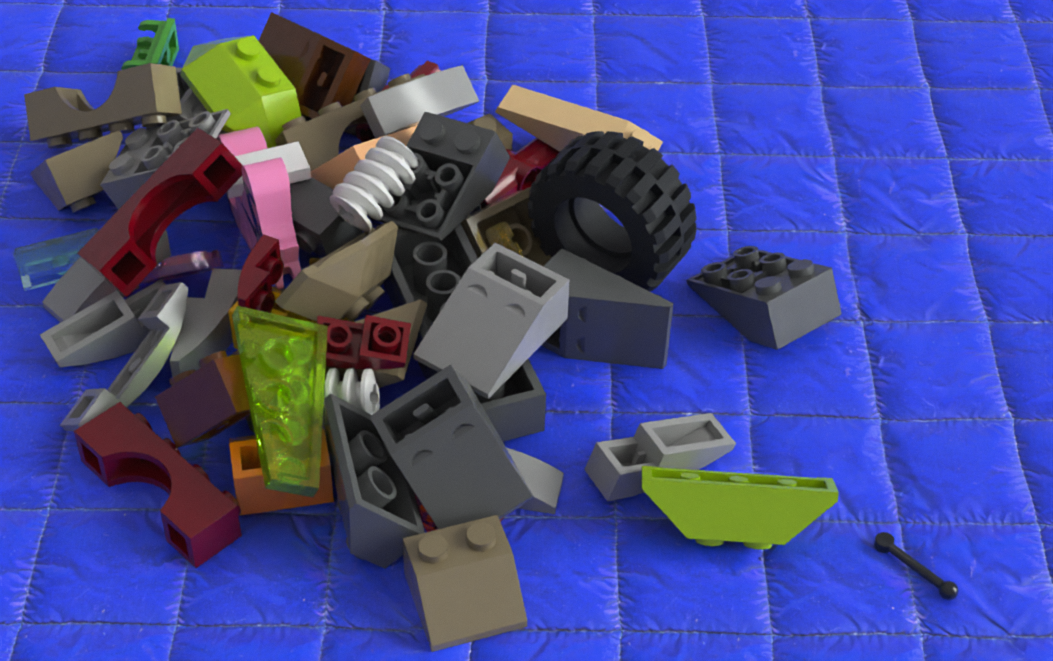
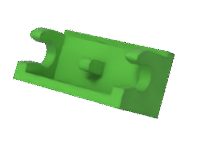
[121,18,179,70]

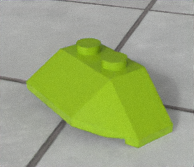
[180,35,301,148]
[641,466,839,549]

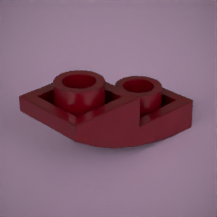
[237,234,284,333]
[309,315,411,370]

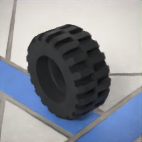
[528,131,697,291]

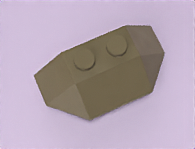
[275,221,398,322]

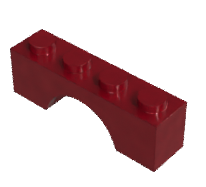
[77,128,243,297]
[74,402,242,568]

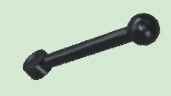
[874,532,958,600]

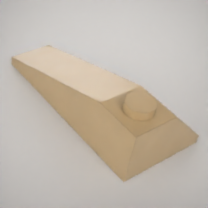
[495,84,663,152]

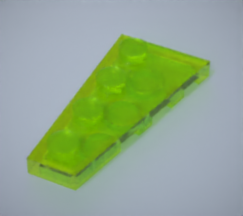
[232,306,328,497]

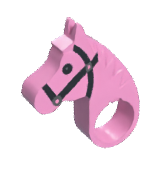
[216,126,301,290]

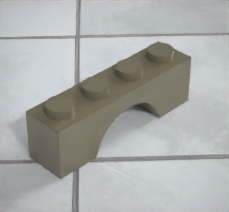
[24,63,182,149]
[275,73,425,171]

